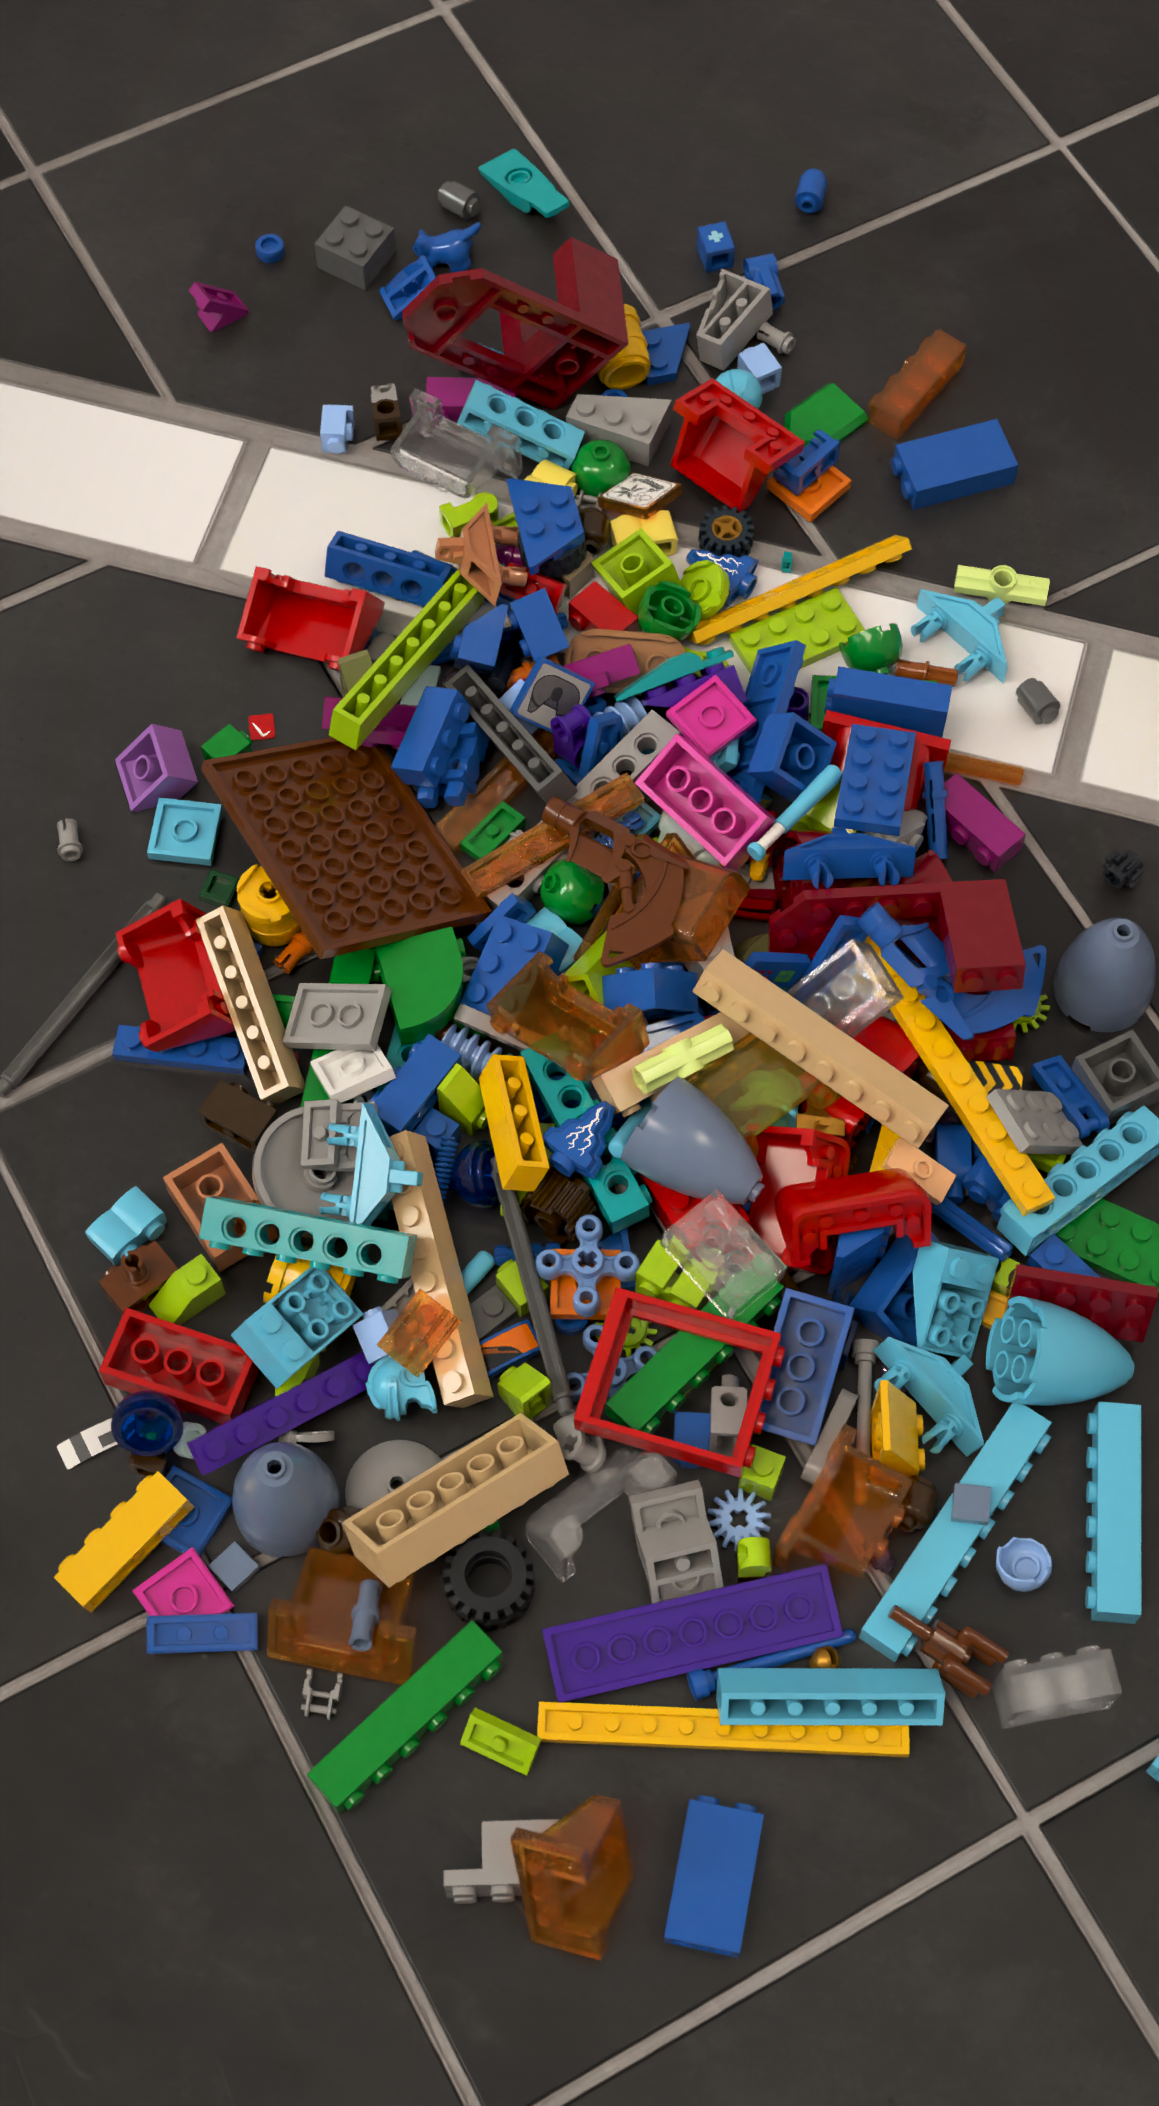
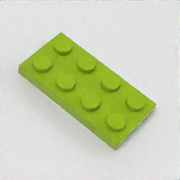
[729,587,865,675]

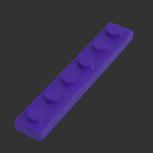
[187,1351,375,1475]

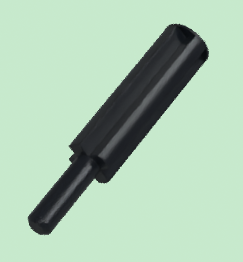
[487,632,521,693]

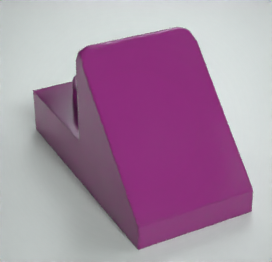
[189,282,249,332]

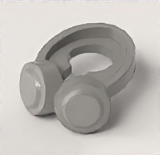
[278,1429,335,1444]

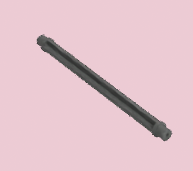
[0,893,167,1098]
[490,1157,575,1416]

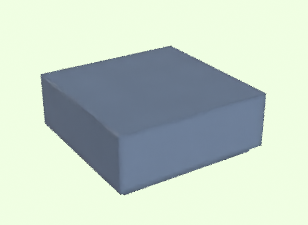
[951,1483,991,1526]
[208,1541,260,1594]

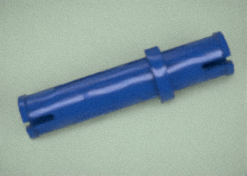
[922,761,949,859]

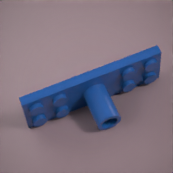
[726,640,806,804]

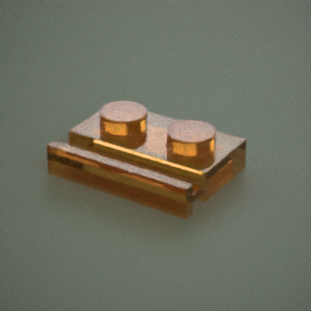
[377,1289,461,1377]

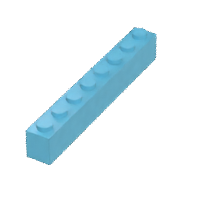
[858,1403,1052,1662]

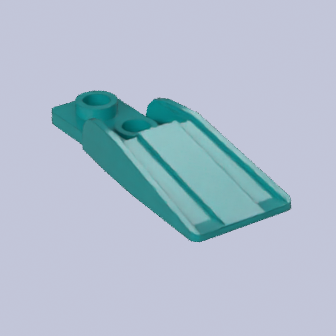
[478,149,569,218]
[614,646,734,702]

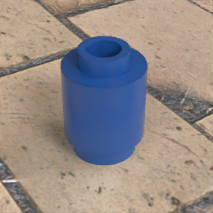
[795,169,827,213]

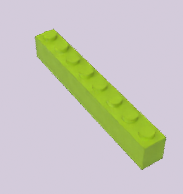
[329,568,485,750]

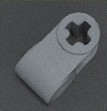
[553,1404,607,1473]

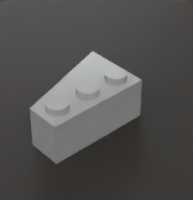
[566,394,672,467]

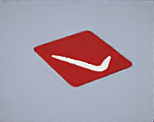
[248,714,275,740]

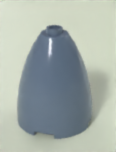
[1053,917,1156,1032]
[620,1076,765,1205]
[232,1442,341,1558]

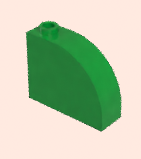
[375,927,466,1045]

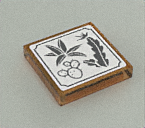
[597,472,682,520]

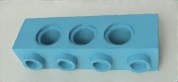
[457,380,585,469]

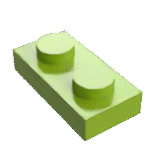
[460,1707,542,1776]

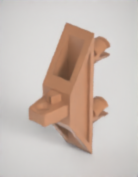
[435,502,527,606]

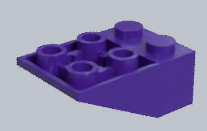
[639,662,748,709]

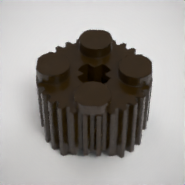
[519,1167,599,1246]

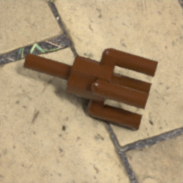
[888,1604,1009,1699]

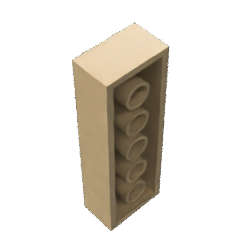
[342,1413,569,1588]

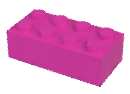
[635,733,776,872]

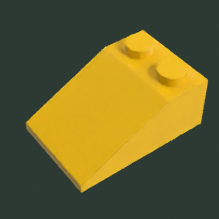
[871,1380,925,1482]

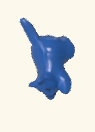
[412,222,482,273]

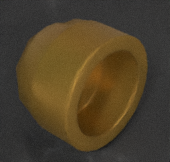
[809,1646,841,1668]

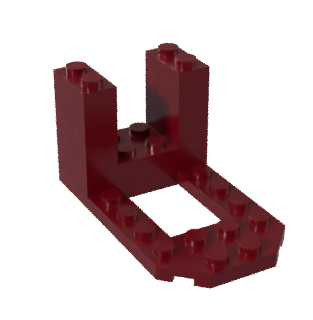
[402,237,629,410]
[768,879,1026,1062]

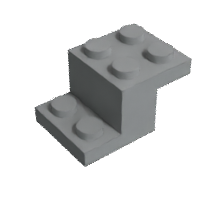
[629,1480,723,1603]
[444,1819,559,1904]

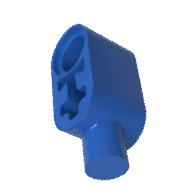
[934,1124,972,1204]

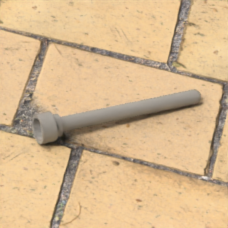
[851,1339,880,1507]

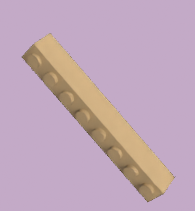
[692,949,949,1148]
[389,1130,494,1408]

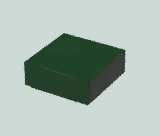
[198,869,240,908]

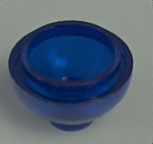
[444,1140,499,1208]
[111,1390,184,1456]

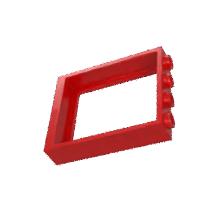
[573,1287,786,1478]

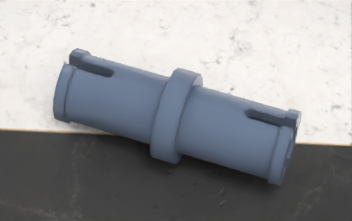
[348,1579,383,1651]

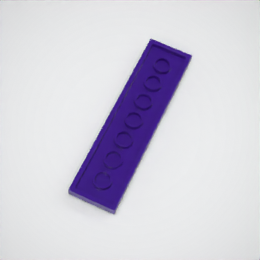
[542,1563,843,1702]

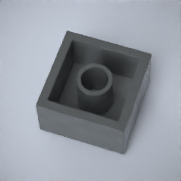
[314,205,396,290]
[1071,1029,1159,1125]

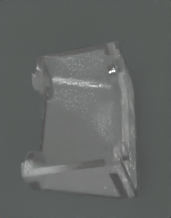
[526,1446,677,1583]

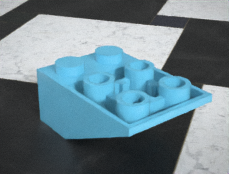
[912,1240,999,1359]
[231,1267,363,1389]

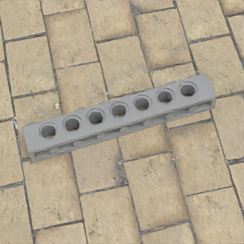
[476,710,681,911]

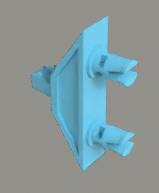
[911,589,1008,683]
[319,1102,423,1226]
[872,1337,985,1457]

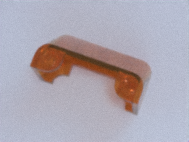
[486,951,649,1081]

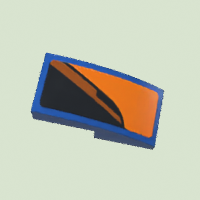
[479,1319,541,1380]

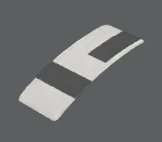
[57,1416,128,1469]

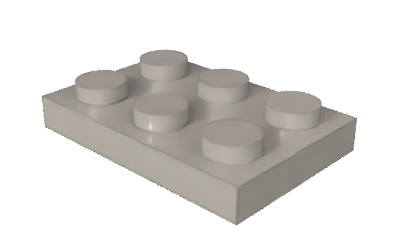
[282,983,392,1051]
[986,1089,1083,1155]

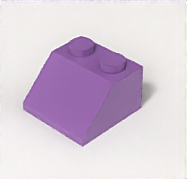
[115,724,198,812]

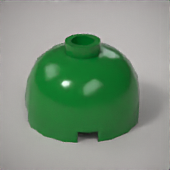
[571,439,631,501]
[637,581,701,642]
[839,623,903,675]
[540,859,604,925]

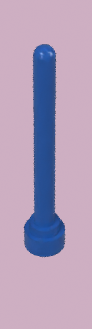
[686,1628,856,1701]

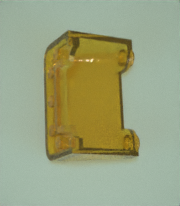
[685,1032,842,1158]

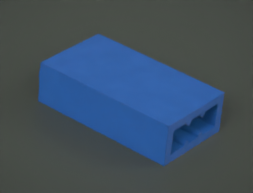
[891,419,1019,510]
[824,666,952,737]
[663,1796,764,1958]

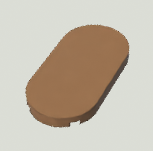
[565,629,687,696]

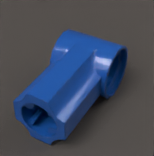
[743,253,785,310]

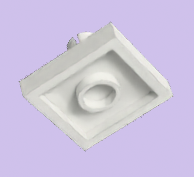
[310,1044,396,1103]

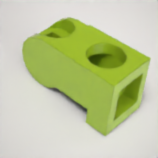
[439,492,499,538]

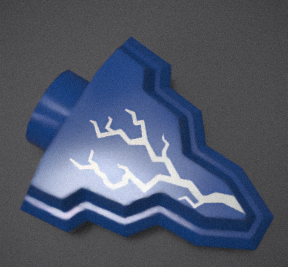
[686,549,759,606]
[542,1101,615,1180]

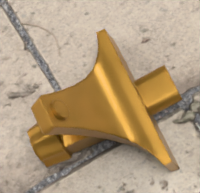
[796,1091,845,1136]

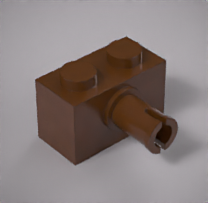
[99,1240,178,1316]

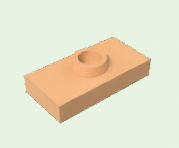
[881,1137,956,1206]

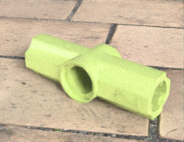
[954,565,1050,606]
[631,1024,734,1095]

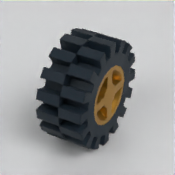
[699,505,754,557]

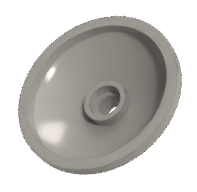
[345,1440,442,1511]

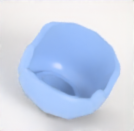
[996,1537,1052,1592]

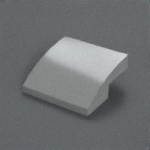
[301,1099,378,1172]

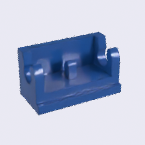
[773,429,840,496]

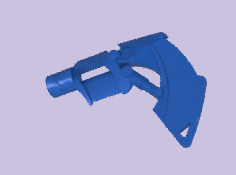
[856,902,1047,1040]

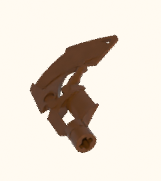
[542,796,689,968]

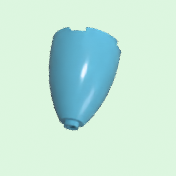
[986,1296,1134,1406]

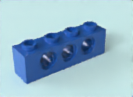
[324,531,453,607]

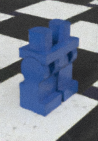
[415,722,489,808]

